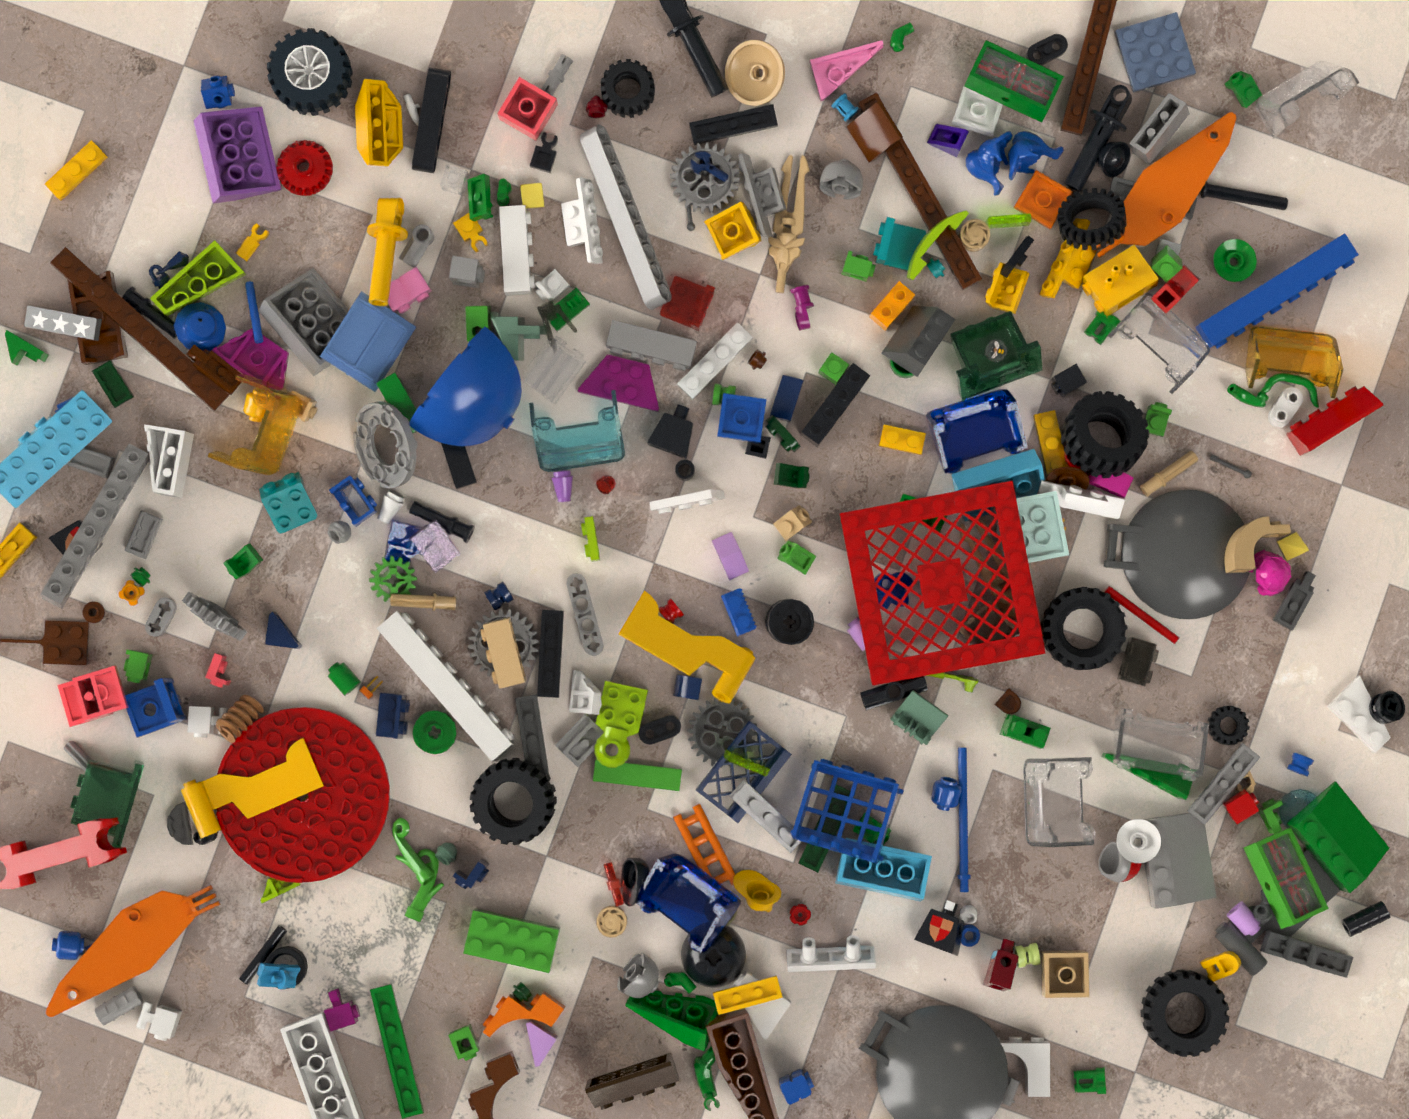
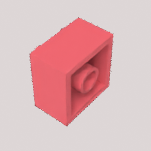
[497,77,558,141]

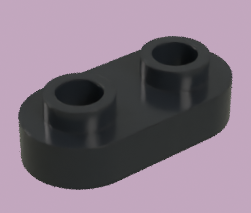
[1026,34,1068,66]
[639,715,681,745]

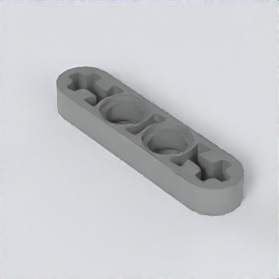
[567,573,604,656]

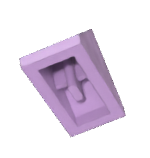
[712,532,749,580]
[526,1020,557,1067]

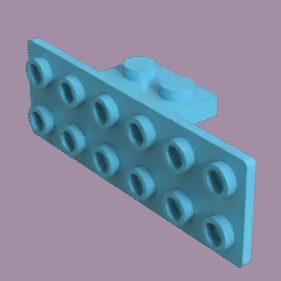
[0,390,112,508]

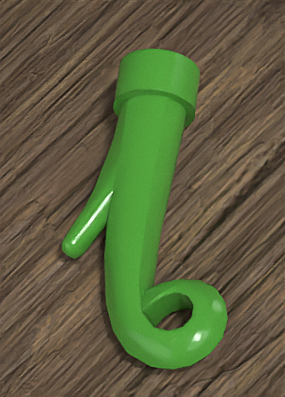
[392,818,436,886]
[404,849,444,922]

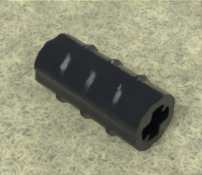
[1341,901,1391,937]

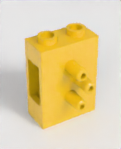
[1082,245,1159,317]

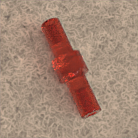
[603,862,624,907]

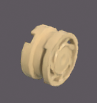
[959,219,990,252]
[596,906,627,938]

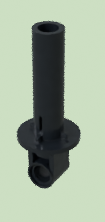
[659,0,729,98]
[1064,85,1132,192]

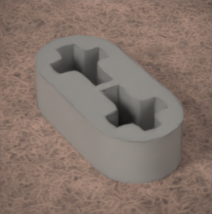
[145,598,177,637]

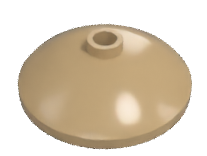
[725,40,785,106]

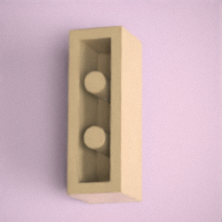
[480,617,526,689]

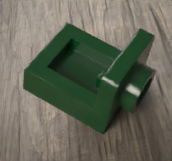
[773,463,810,489]

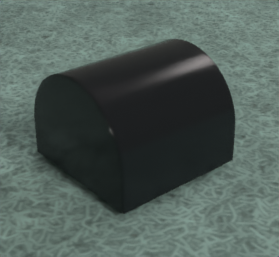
[745,435,771,459]

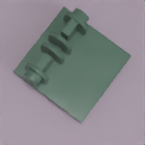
[890,690,949,745]

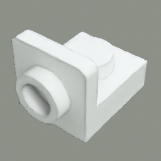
[535,269,569,303]

